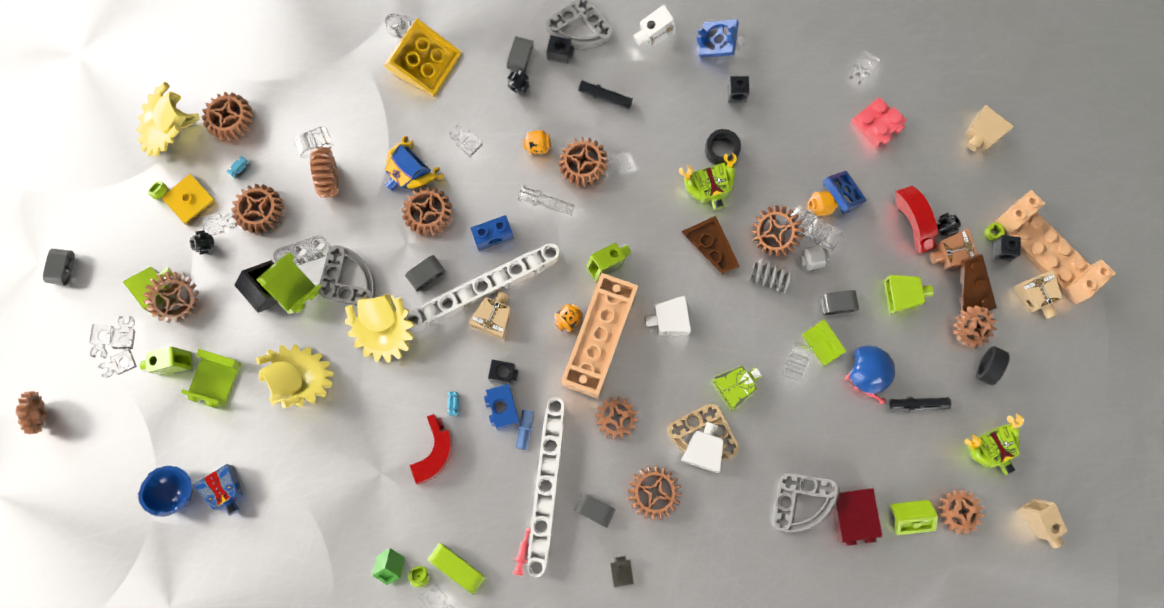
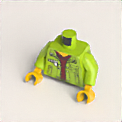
[679,153,737,211]
[964,414,1024,475]

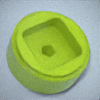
[148,181,168,200]
[408,566,430,587]

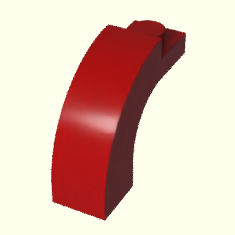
[895,186,939,254]
[409,414,453,485]

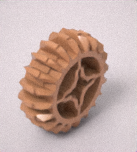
[201,91,254,141]
[558,137,609,187]
[310,147,339,198]
[231,183,284,234]
[401,186,453,237]
[752,205,804,257]
[143,271,199,323]
[628,466,682,520]

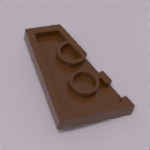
[681,216,740,275]
[959,254,997,317]

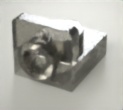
[610,556,634,587]

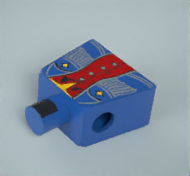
[193,464,243,516]

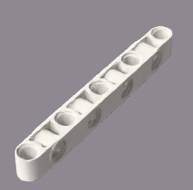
[405,243,560,332]
[527,397,565,577]

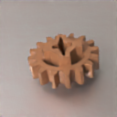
[953,305,997,348]
[16,391,47,435]
[595,396,638,440]
[938,490,984,534]

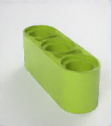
[427,543,486,595]

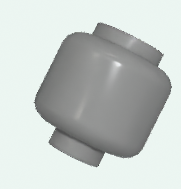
[800,245,830,272]

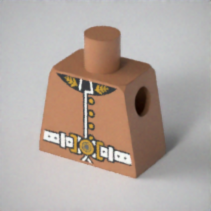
[929,229,978,270]

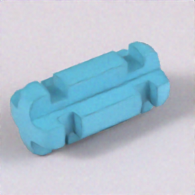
[227,156,249,178]
[447,392,459,416]

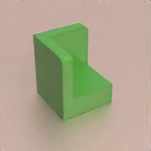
[372,548,405,585]

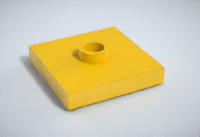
[161,174,215,226]

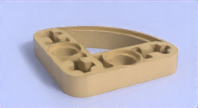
[667,404,739,461]

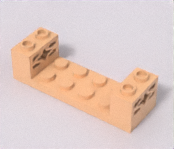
[993,190,1116,305]
[561,273,638,399]

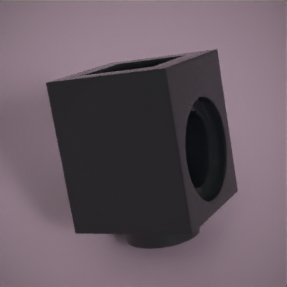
[546,35,574,64]
[727,76,749,102]
[992,235,1021,261]
[488,359,519,385]

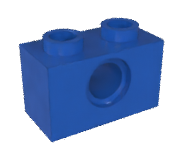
[470,215,514,251]
[484,384,520,430]

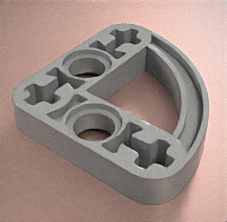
[546,0,612,49]
[318,245,375,306]
[774,473,839,533]

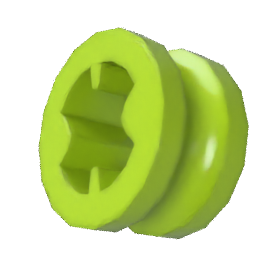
[984,223,1005,241]

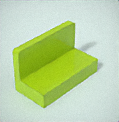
[802,319,846,366]
[890,500,938,535]

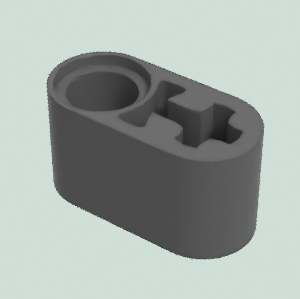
[507,36,534,73]
[43,248,75,286]
[405,255,446,292]
[820,290,859,315]
[573,492,616,528]

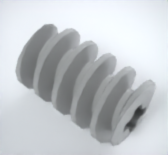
[748,259,792,293]

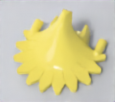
[137,82,200,156]
[345,293,414,362]
[256,344,334,408]

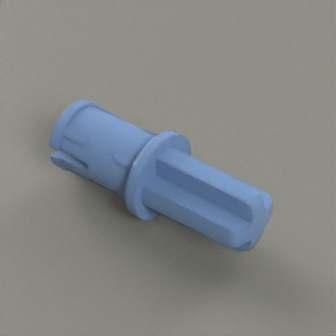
[516,410,534,450]

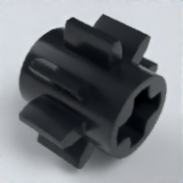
[507,70,529,94]
[937,212,961,237]
[189,230,214,255]

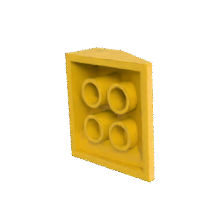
[383,18,461,96]

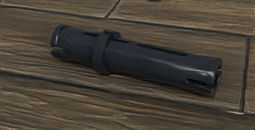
[578,80,633,109]
[889,397,951,412]

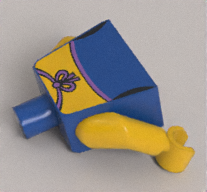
[384,136,444,191]

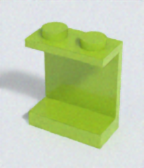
[257,252,322,314]
[181,349,241,408]

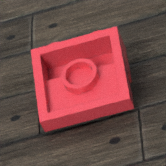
[851,97,907,148]

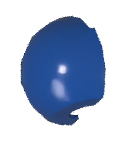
[849,345,895,394]
[138,466,193,517]

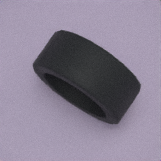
[705,129,741,166]
[976,346,1010,385]

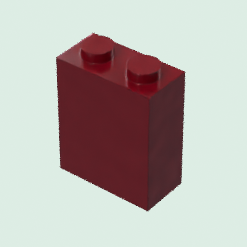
[829,488,883,546]

